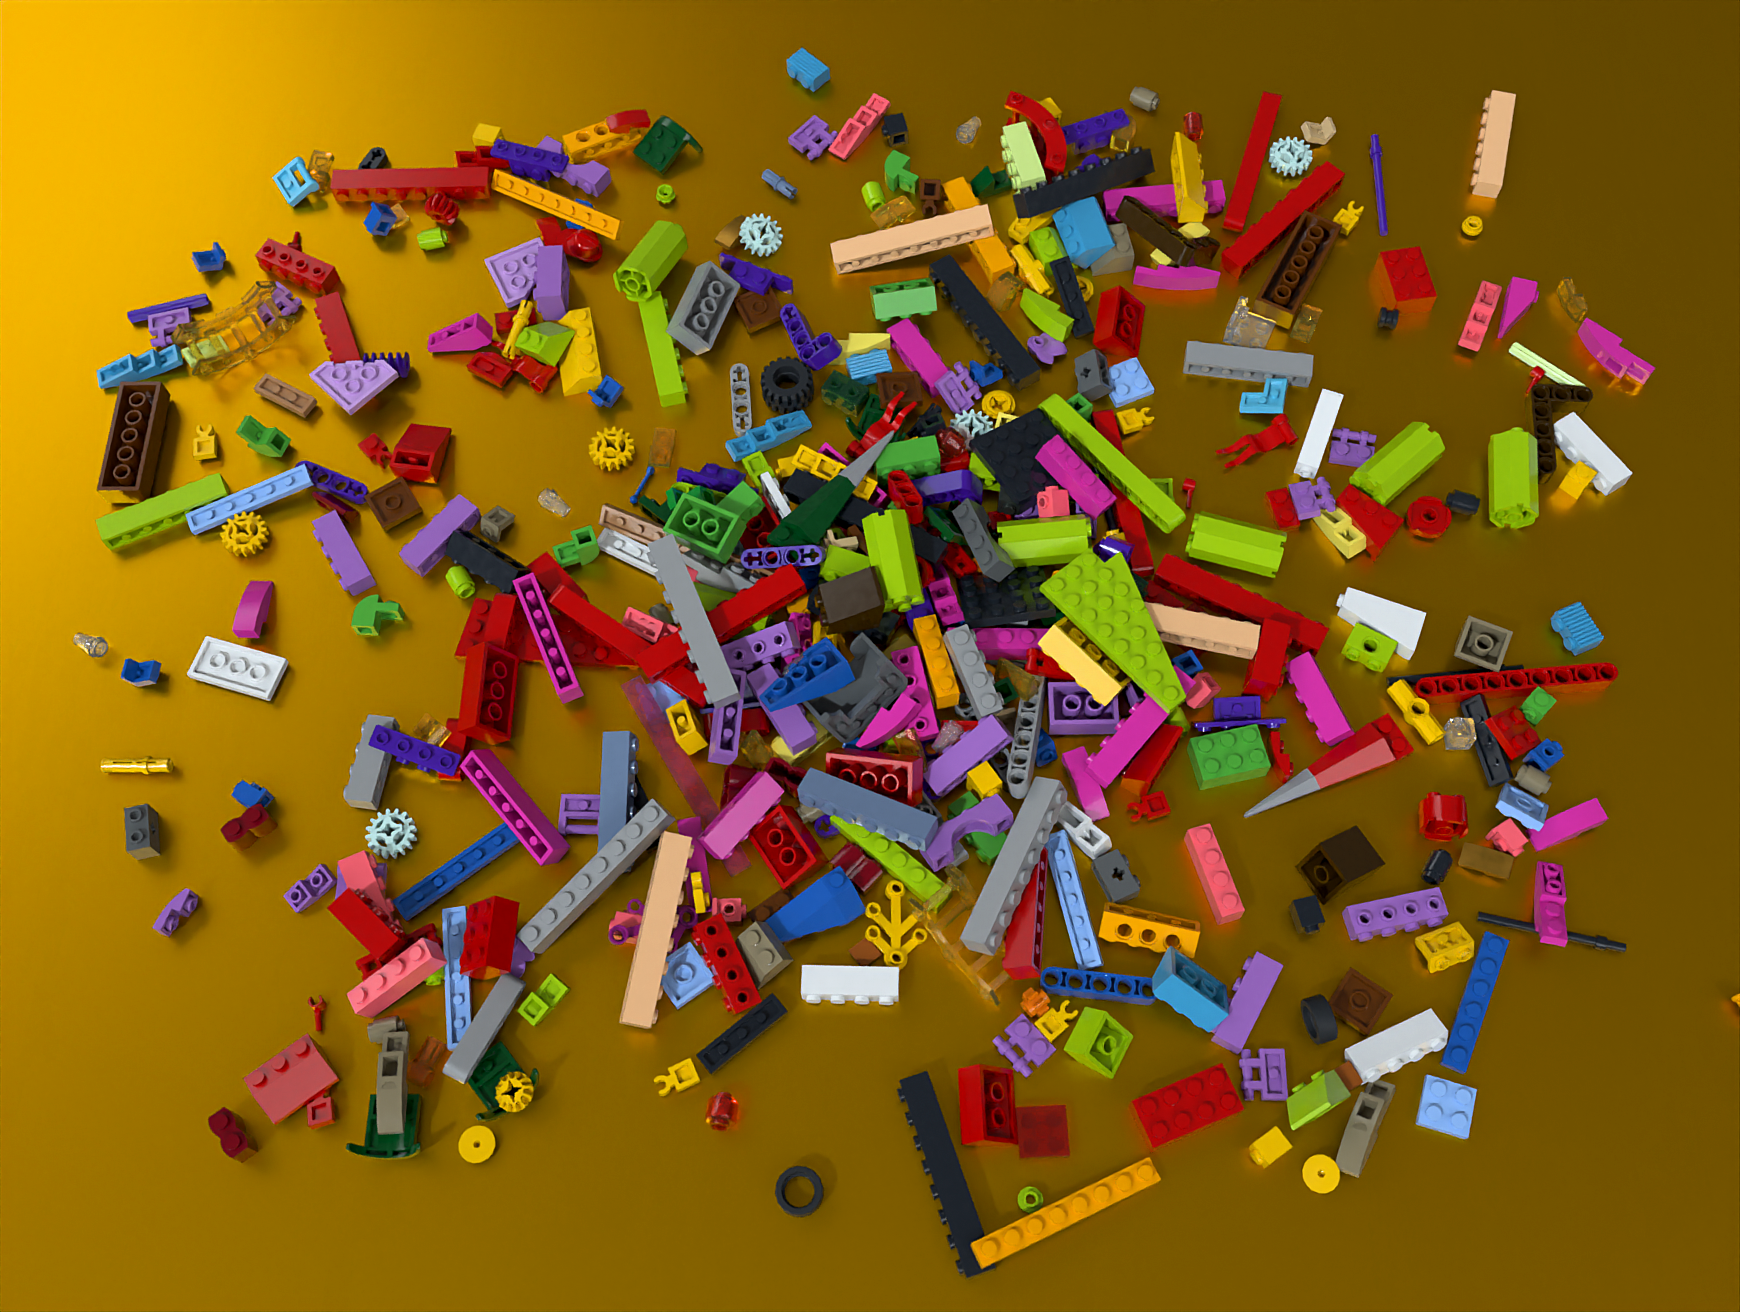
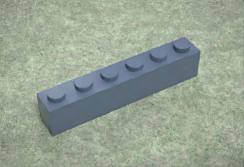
[598,731,639,873]
[797,767,938,852]

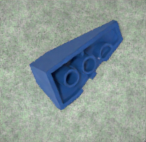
[759,637,855,712]
[765,866,866,943]

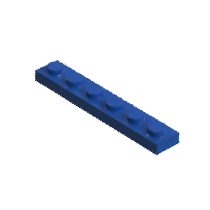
[393,822,520,921]
[1439,931,1509,1074]

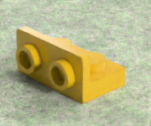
[1415,921,1474,973]

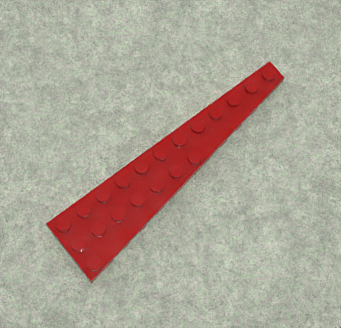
[454,597,698,669]

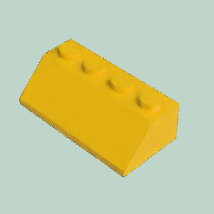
[1170,132,1208,223]
[556,307,603,396]
[1037,616,1132,706]

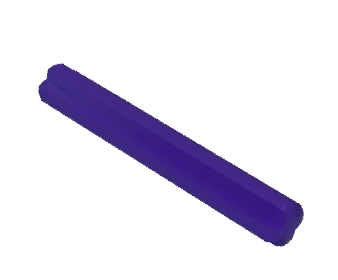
[127,293,209,323]

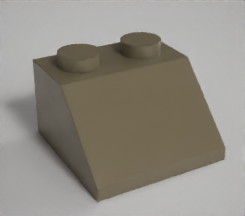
[1090,223,1135,276]
[1454,616,1513,672]
[735,921,794,990]

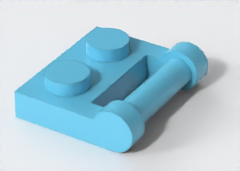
[272,157,319,207]

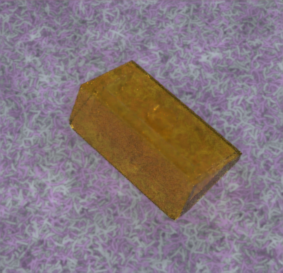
[994,657,1038,702]

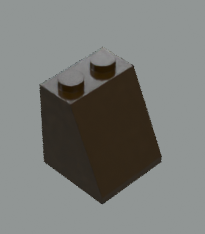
[814,566,885,635]
[1295,825,1385,905]

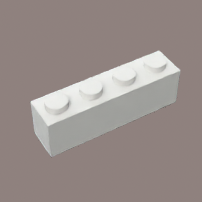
[1553,412,1632,496]
[801,965,899,1005]
[1344,1008,1448,1085]

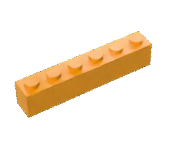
[941,176,1016,285]

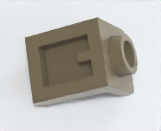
[480,506,515,543]

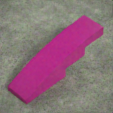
[1133,264,1221,290]
[927,563,964,626]
[677,816,712,912]

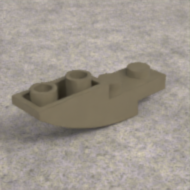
[377,1031,410,1135]
[1335,1079,1396,1178]

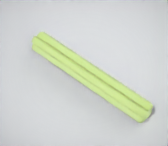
[1509,342,1586,387]

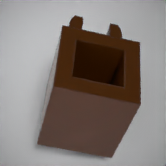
[920,179,941,216]

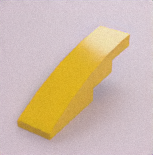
[791,444,878,501]

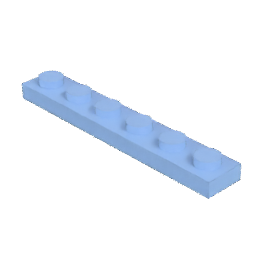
[185,464,314,535]
[1044,829,1104,971]
[442,906,473,1051]

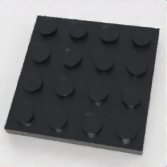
[969,408,1089,507]
[956,565,1056,629]

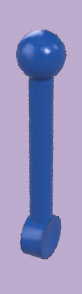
[630,466,655,504]

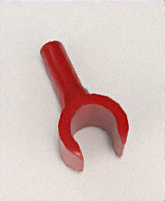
[287,231,302,252]
[1525,365,1545,394]
[1182,478,1196,509]
[308,995,326,1031]

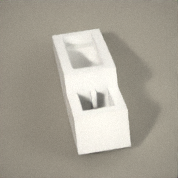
[1055,800,1112,860]

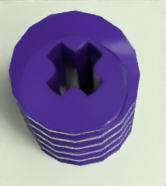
[363,352,410,378]

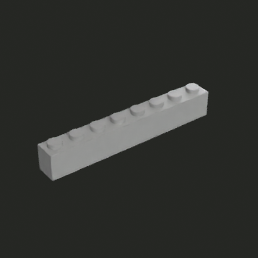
[646,534,742,709]
[960,776,1068,956]
[516,798,676,954]

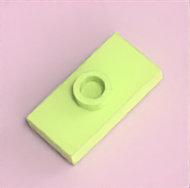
[181,335,230,368]

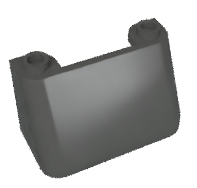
[803,632,908,743]

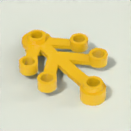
[865,880,927,971]

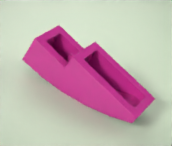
[232,581,273,638]
[856,693,923,750]
[1061,746,1109,822]
[1525,798,1608,852]

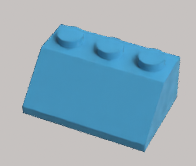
[1052,197,1116,269]
[1152,946,1229,1033]

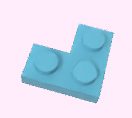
[1240,378,1288,414]

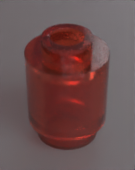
[1183,112,1204,142]

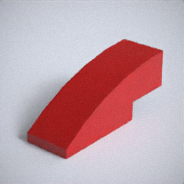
[453,146,510,173]

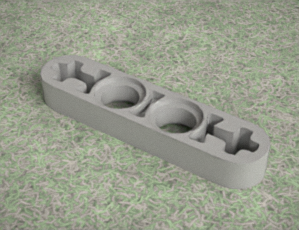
[730,363,753,437]

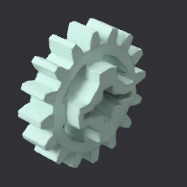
[1268,136,1313,176]
[739,213,783,257]
[948,409,993,454]
[365,808,418,859]

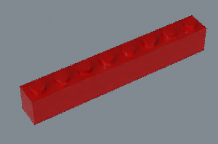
[1220,161,1345,280]
[330,167,493,202]
[1153,553,1329,658]
[635,563,807,685]

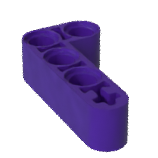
[780,303,842,371]
[911,470,983,507]

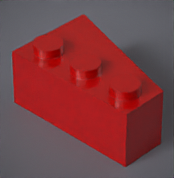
[1335,484,1404,562]

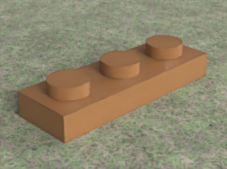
[254,373,318,418]

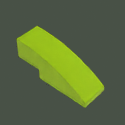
[1020,288,1075,343]

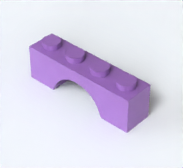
[536,136,612,197]
[919,793,1014,872]

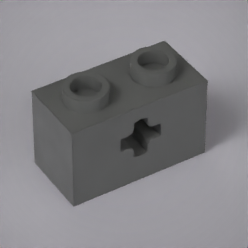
[1074,349,1112,402]
[124,804,161,860]
[1091,849,1141,904]

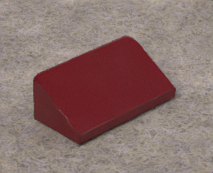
[311,491,359,524]

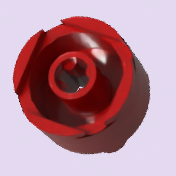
[1418,792,1469,842]

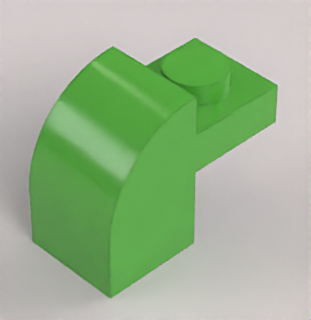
[884,149,919,194]
[236,415,291,457]
[552,525,600,568]
[351,594,405,636]

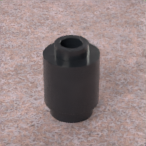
[1445,489,1480,516]
[1421,849,1453,886]

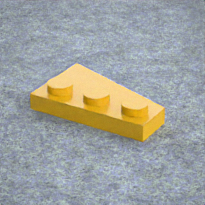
[1008,206,1062,245]

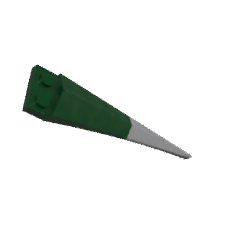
[767,430,894,562]

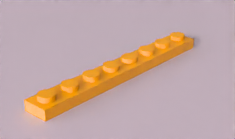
[491,169,624,240]
[970,1157,1161,1269]

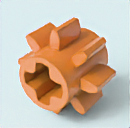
[1020,987,1050,1018]

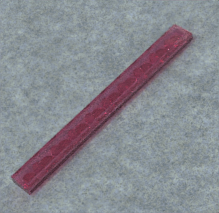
[620,675,751,878]

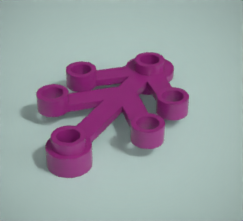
[608,899,699,954]

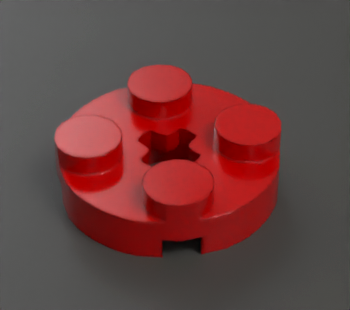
[1405,496,1452,538]

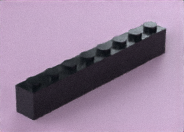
[1013,146,1155,219]
[928,254,1041,391]
[783,468,948,574]
[896,1071,996,1281]

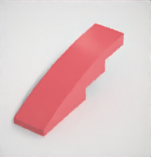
[828,93,891,160]
[1458,280,1502,352]
[621,606,679,644]

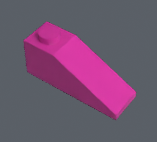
[1497,277,1539,339]
[427,313,493,352]

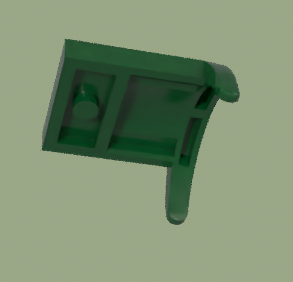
[633,115,703,175]
[845,393,909,444]
[923,500,997,545]
[467,1041,539,1122]
[346,1094,422,1160]

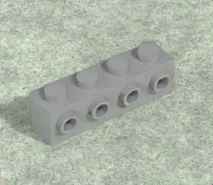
[943,624,1004,721]
[343,714,400,810]

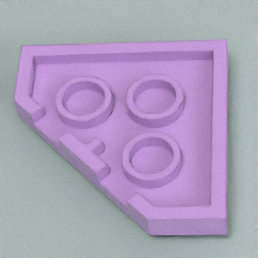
[484,237,544,308]
[309,360,399,415]

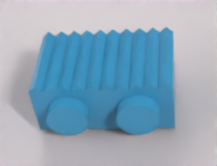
[787,47,830,92]
[846,349,892,389]
[1551,602,1604,656]

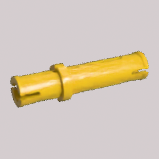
[502,300,534,359]
[101,756,173,774]

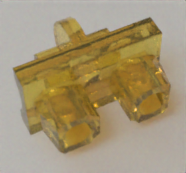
[738,729,774,772]

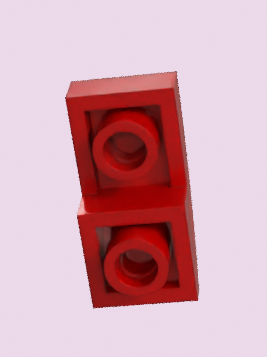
[606,109,651,134]
[535,216,561,246]
[1267,731,1294,784]

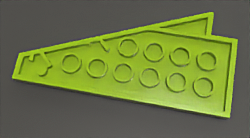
[1040,548,1186,714]

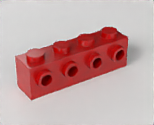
[255,238,340,295]
[691,913,762,1016]

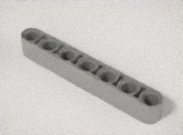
[1007,661,1049,799]

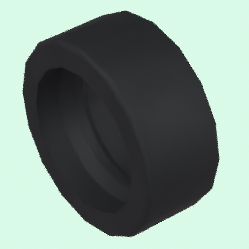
[1300,994,1338,1045]
[775,1166,824,1217]

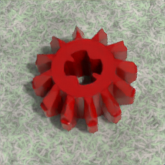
[424,193,460,225]

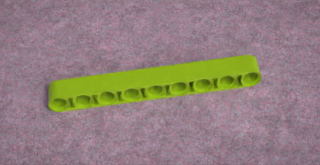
[1037,393,1186,534]

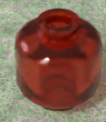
[935,427,966,458]
[705,1092,739,1132]

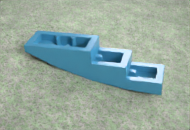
[96,344,183,389]
[725,410,812,462]

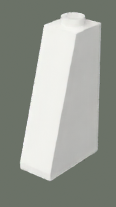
[1293,389,1344,479]
[1336,587,1426,660]

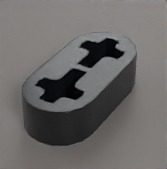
[358,147,388,169]

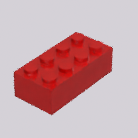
[457,642,519,745]
[826,747,923,808]
[1128,1063,1245,1153]

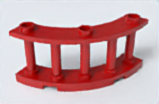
[1004,91,1067,182]

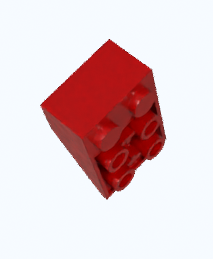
[389,423,452,484]

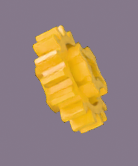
[589,427,635,471]
[220,511,270,557]

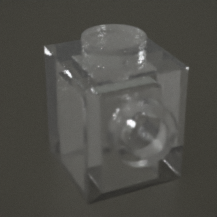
[1443,717,1476,750]

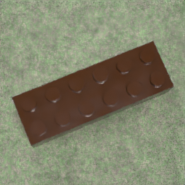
[1251,210,1342,329]
[97,382,171,503]

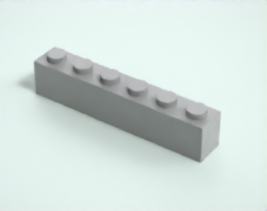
[1183,341,1314,388]

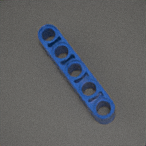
[1039,967,1157,1005]

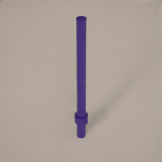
[1370,134,1388,236]

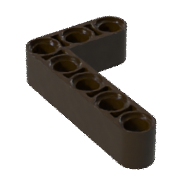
[1115,195,1221,267]
[1524,384,1593,484]

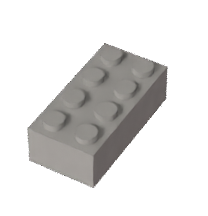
[666,261,740,355]

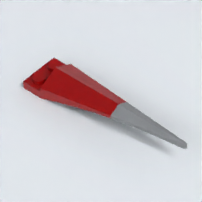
[1244,713,1414,818]

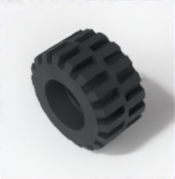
[760,356,814,414]

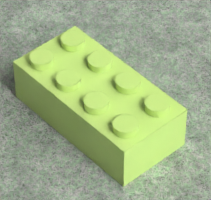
[1000,121,1046,193]

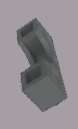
[952,498,1015,582]

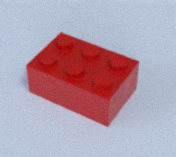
[1375,246,1437,315]
[1241,618,1293,703]
[327,887,408,963]
[459,895,520,980]

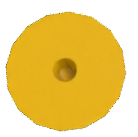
[459,1125,495,1163]
[1302,1155,1340,1193]

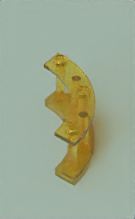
[170,281,297,376]
[908,863,1010,1006]

